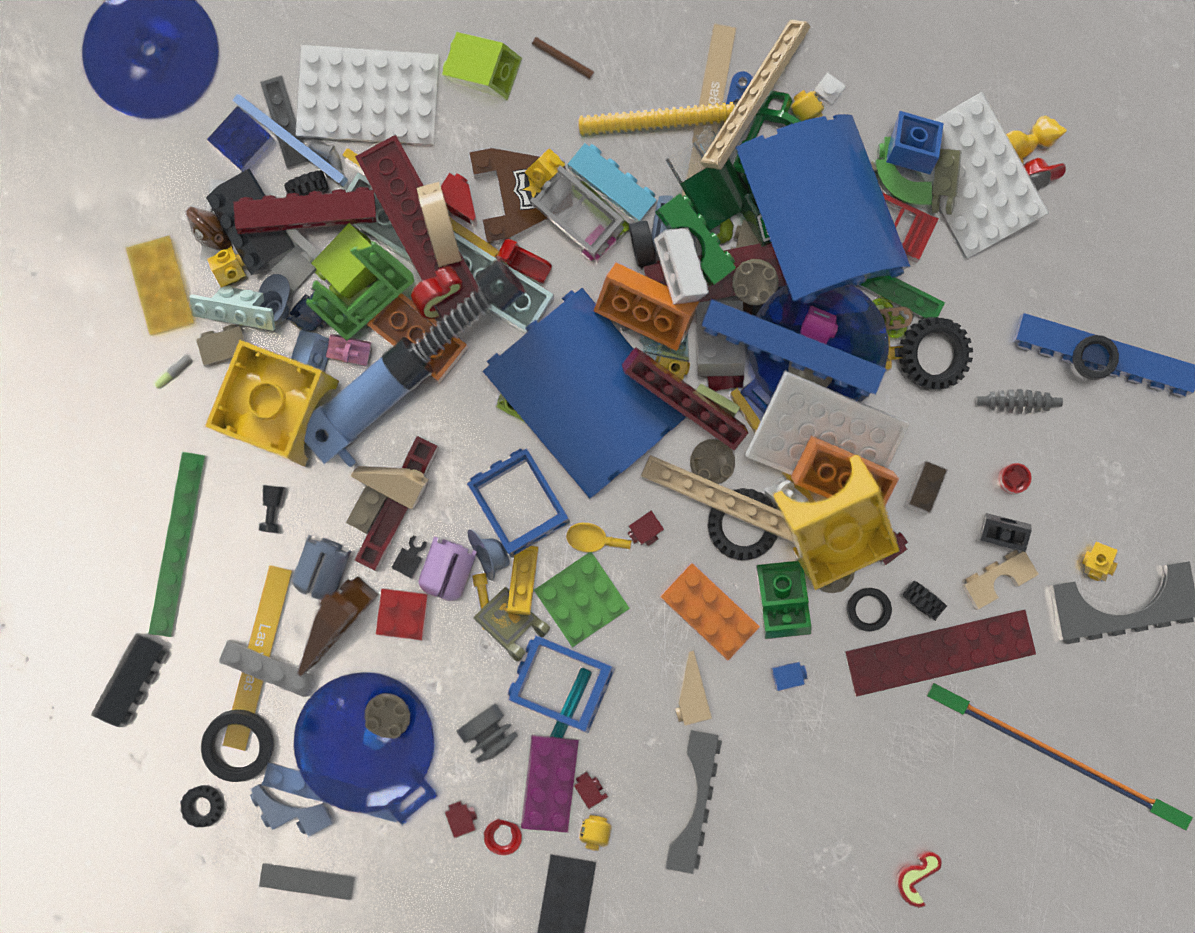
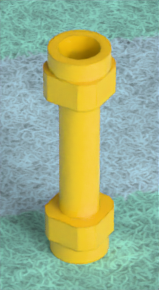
[472,573,489,630]

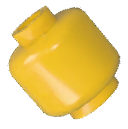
[791,90,824,121]
[579,815,612,851]

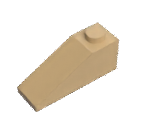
[350,466,429,509]
[675,651,712,726]

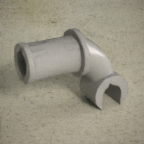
[308,138,344,183]

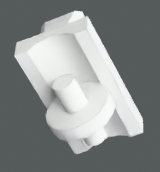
[764,477,809,506]

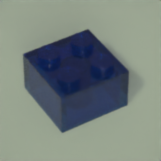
[206,106,274,172]

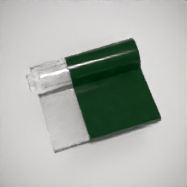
[665,129,755,231]

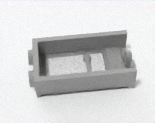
[530,166,624,258]

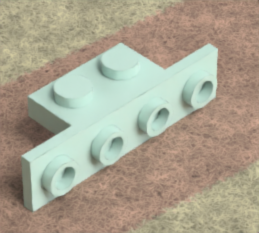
[189,286,275,331]

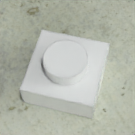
[814,72,846,106]

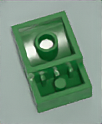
[757,561,812,639]

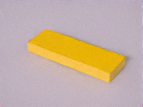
[507,546,538,616]

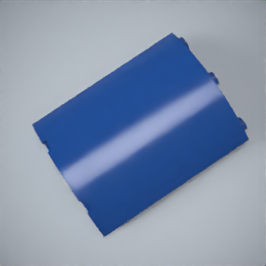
[736,114,911,304]
[482,288,686,498]

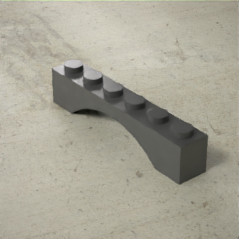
[665,730,722,874]

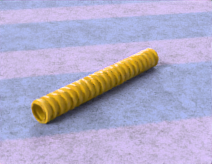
[579,102,735,136]

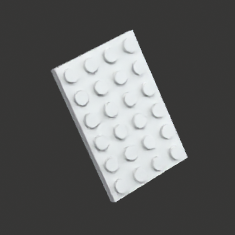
[296,45,439,146]
[921,92,1049,258]
[745,371,910,475]

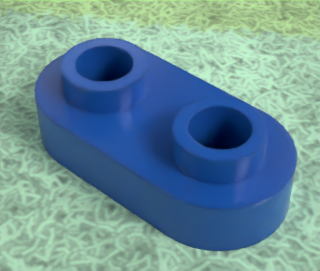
[726,71,753,105]

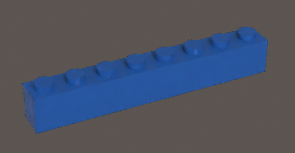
[701,299,886,397]
[1013,313,1195,397]

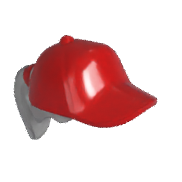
[1024,158,1066,191]

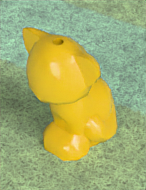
[1006,115,1067,164]

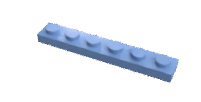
[262,762,403,823]

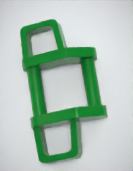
[733,90,801,173]

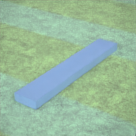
[232,94,348,187]

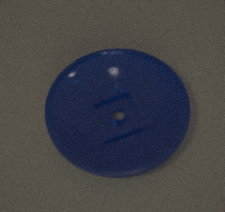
[82,0,219,120]

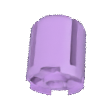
[418,536,477,601]

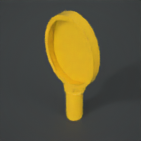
[566,522,632,553]

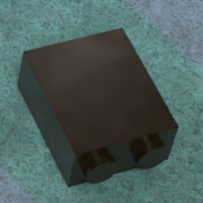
[903,461,948,516]

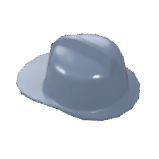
[259,274,290,326]
[467,529,510,581]

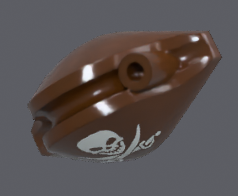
[186,206,233,251]

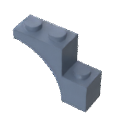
[250,784,335,837]

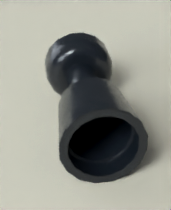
[258,485,285,533]

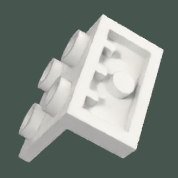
[270,229,320,291]

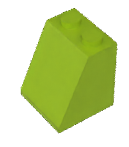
[442,32,522,101]
[311,223,378,299]

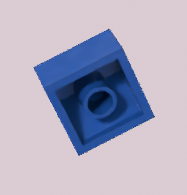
[886,111,944,175]

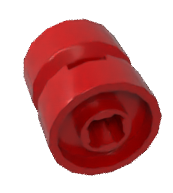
[997,463,1032,495]

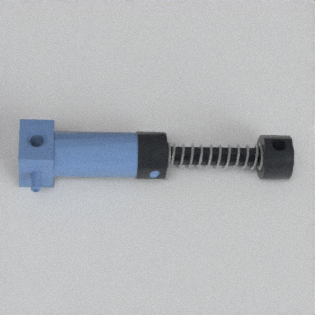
[304,259,526,467]

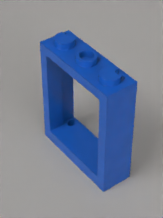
[467,448,570,557]
[508,635,615,734]

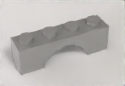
[218,639,314,698]

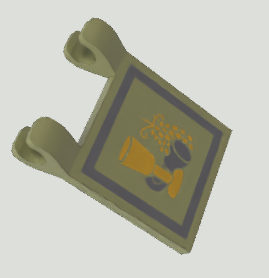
[473,587,550,662]

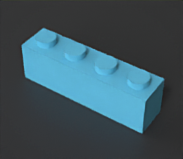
[568,143,657,222]

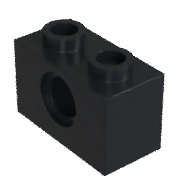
[980,513,1032,552]

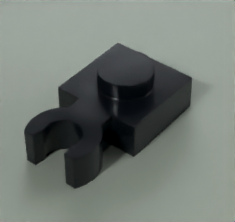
[391,535,427,579]

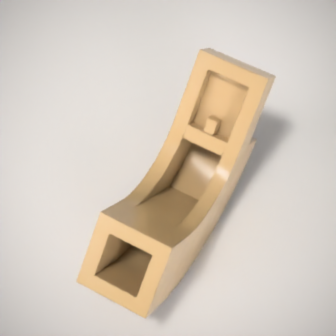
[417,182,461,267]

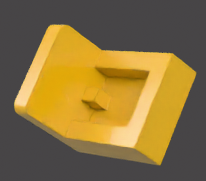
[525,148,565,188]

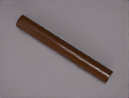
[532,37,594,79]

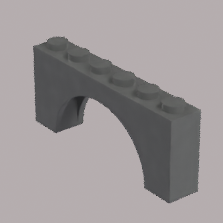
[1049,561,1195,644]

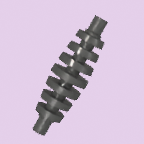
[976,389,1063,414]

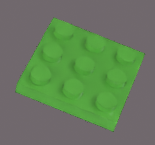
[534,552,630,648]

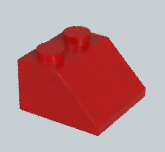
[441,173,477,228]

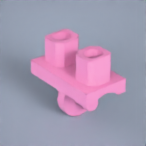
[326,334,371,366]

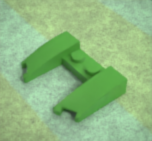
[306,242,415,341]

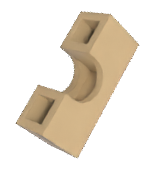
[962,550,1039,610]

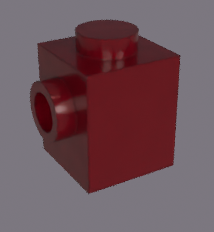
[627,510,664,547]
[444,801,478,838]

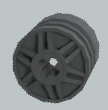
[456,703,518,764]

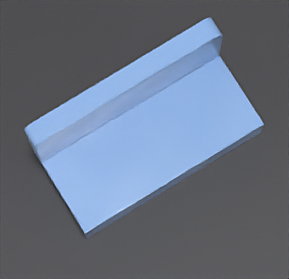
[291,330,329,371]

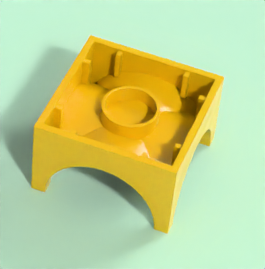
[205,340,339,467]
[773,455,899,590]

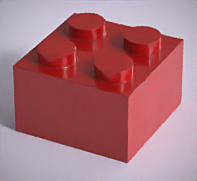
[375,588,429,641]

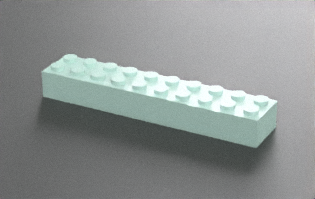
[346,173,554,333]

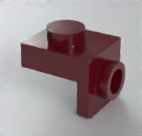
[707,375,745,392]

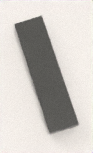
[260,75,309,170]
[259,863,355,901]

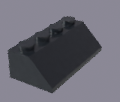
[206,169,295,275]
[90,632,168,728]

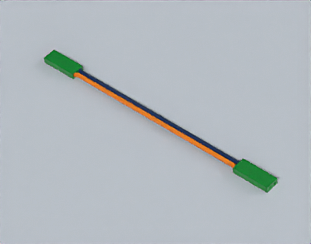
[927,683,1193,831]

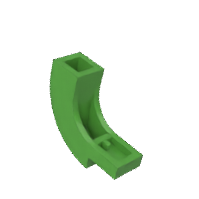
[874,137,932,208]

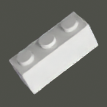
[654,228,708,304]

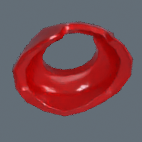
[484,819,522,856]

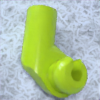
[717,218,734,244]

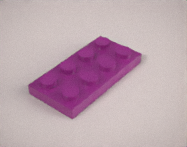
[521,735,579,833]

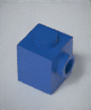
[771,662,808,691]

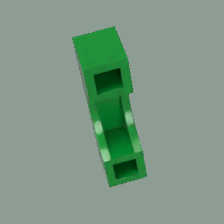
[655,193,736,286]

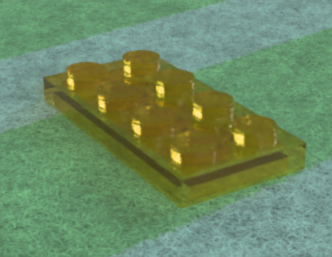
[125,235,195,336]

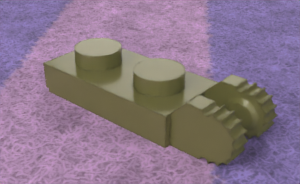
[932,148,962,215]

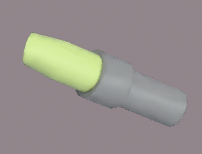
[155,354,192,388]

